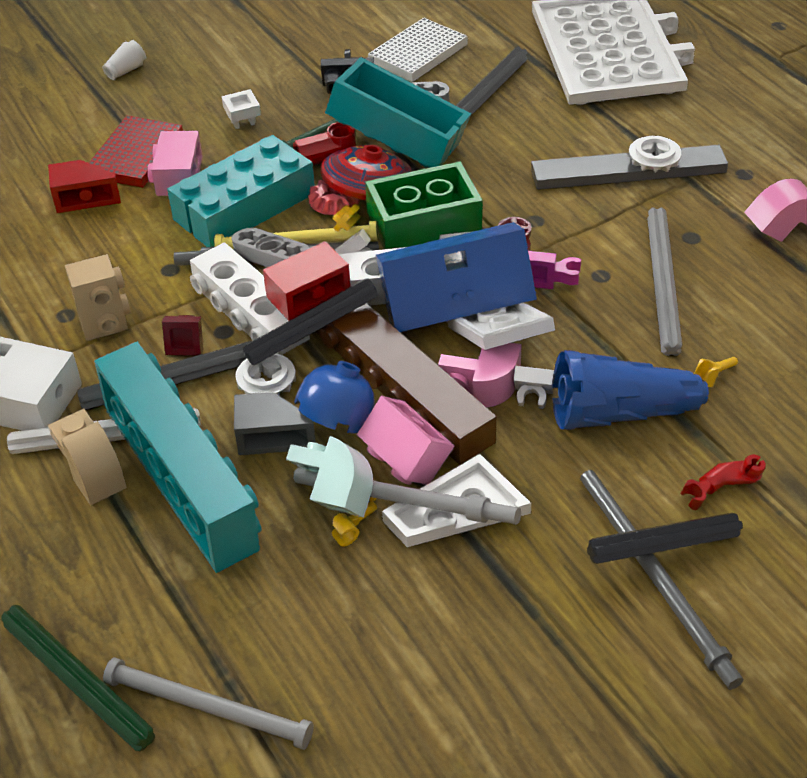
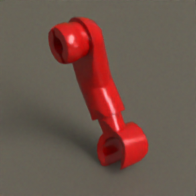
[680,454,766,510]

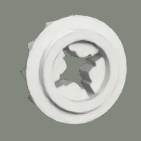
[629,136,681,173]
[236,354,296,395]

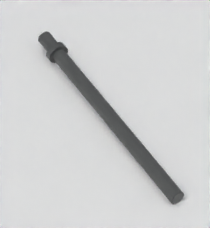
[580,470,744,690]

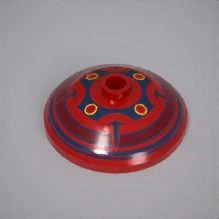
[320,145,413,200]

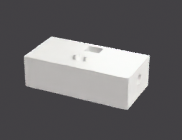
[0,337,82,431]

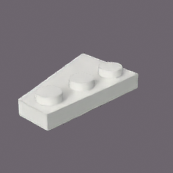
[382,454,531,547]

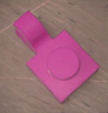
[528,251,581,289]

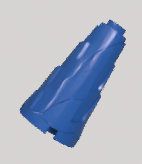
[552,350,709,429]

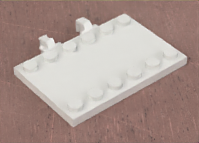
[532,0,695,105]

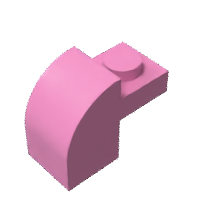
[744,179,807,242]
[438,343,521,408]

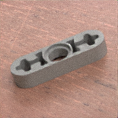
[231,228,309,267]

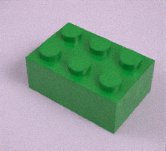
[365,161,483,249]

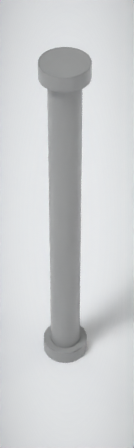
[103,657,314,750]

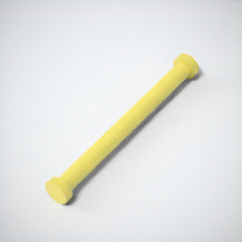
[214,221,378,249]

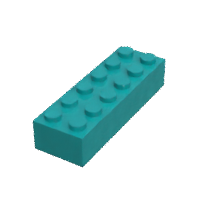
[94,341,262,573]

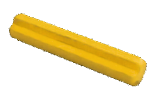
[332,204,361,232]

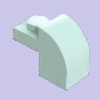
[286,436,373,518]

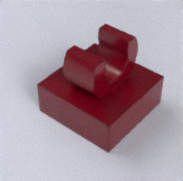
[162,315,204,356]

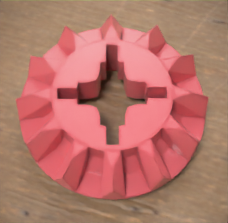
[308,180,360,215]

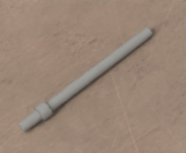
[294,467,521,525]

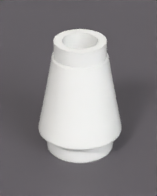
[102,40,146,80]

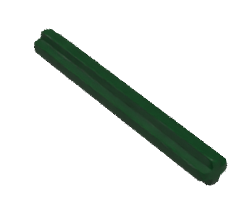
[1,605,155,751]

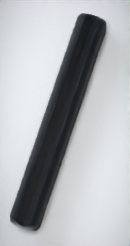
[243,278,378,365]
[587,512,743,564]

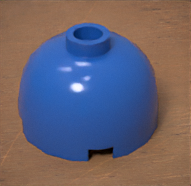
[294,361,375,433]

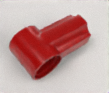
[293,122,357,165]

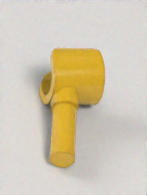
[694,357,738,387]
[332,501,377,547]

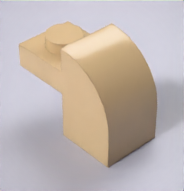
[48,409,127,506]

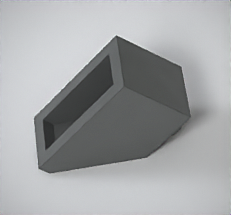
[234,392,316,455]

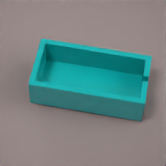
[325,57,471,168]
[167,135,315,247]

